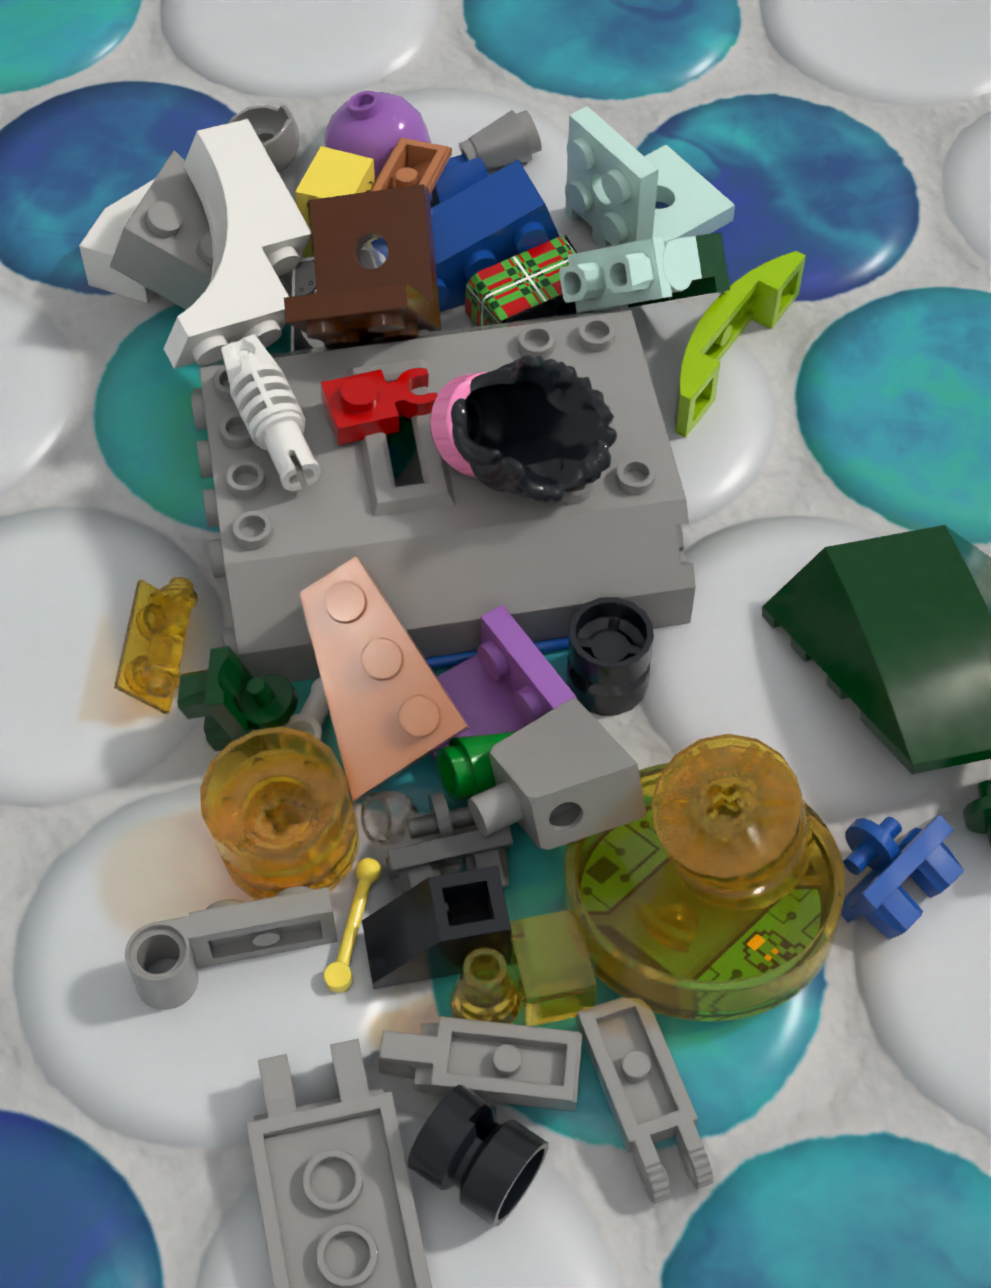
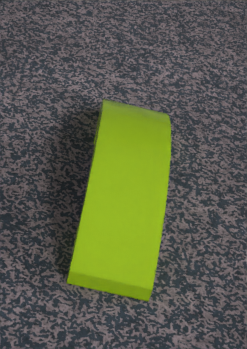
[675,251,806,438]

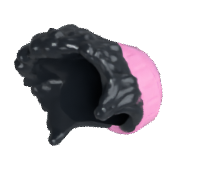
[430,355,617,502]

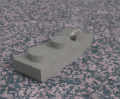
[576,991,714,1204]

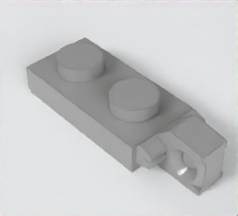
[378,1016,582,1111]

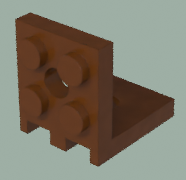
[284,184,441,348]

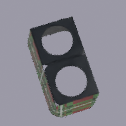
[465,235,593,327]

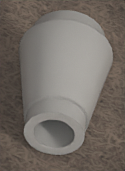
[459,110,542,170]

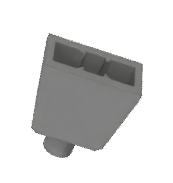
[468,698,647,850]

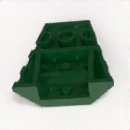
[762,525,991,774]

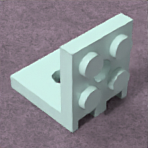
[565,106,735,248]

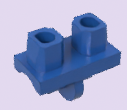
[834,815,964,940]

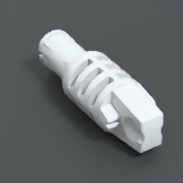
[221,334,321,491]

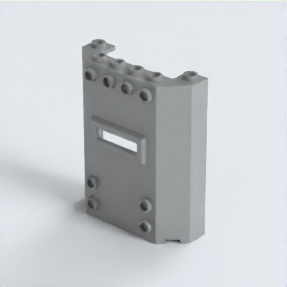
[191,308,696,683]

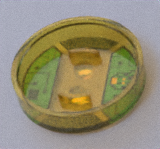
[563,761,845,1022]

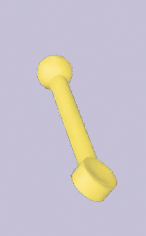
[324,858,382,993]

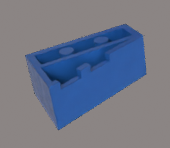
[371,159,559,312]

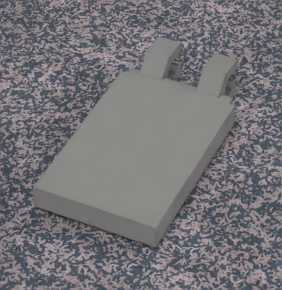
[246,1038,432,1288]

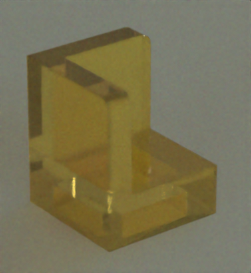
[510,909,597,1026]

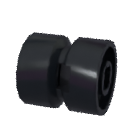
[566,597,654,716]
[407,1085,549,1227]

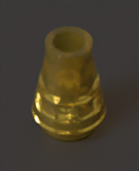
[450,948,521,1024]

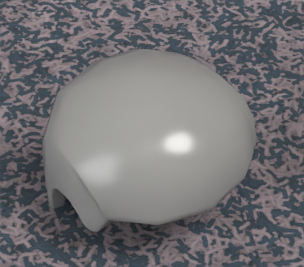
[228,105,300,172]

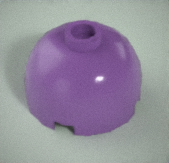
[324,91,431,181]

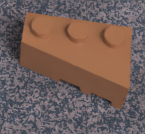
[299,556,470,801]

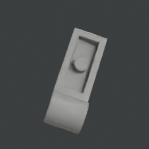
[125,886,338,1010]

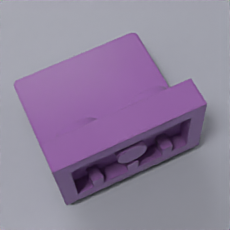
[431,605,577,761]

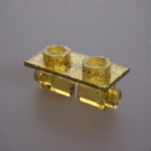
[114,577,198,715]

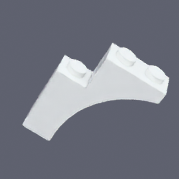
[164,119,312,369]

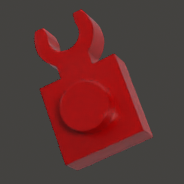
[321,368,437,445]

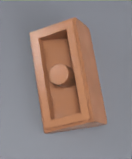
[369,138,452,195]

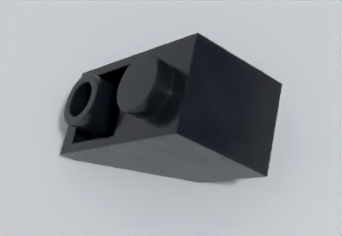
[362,865,512,989]

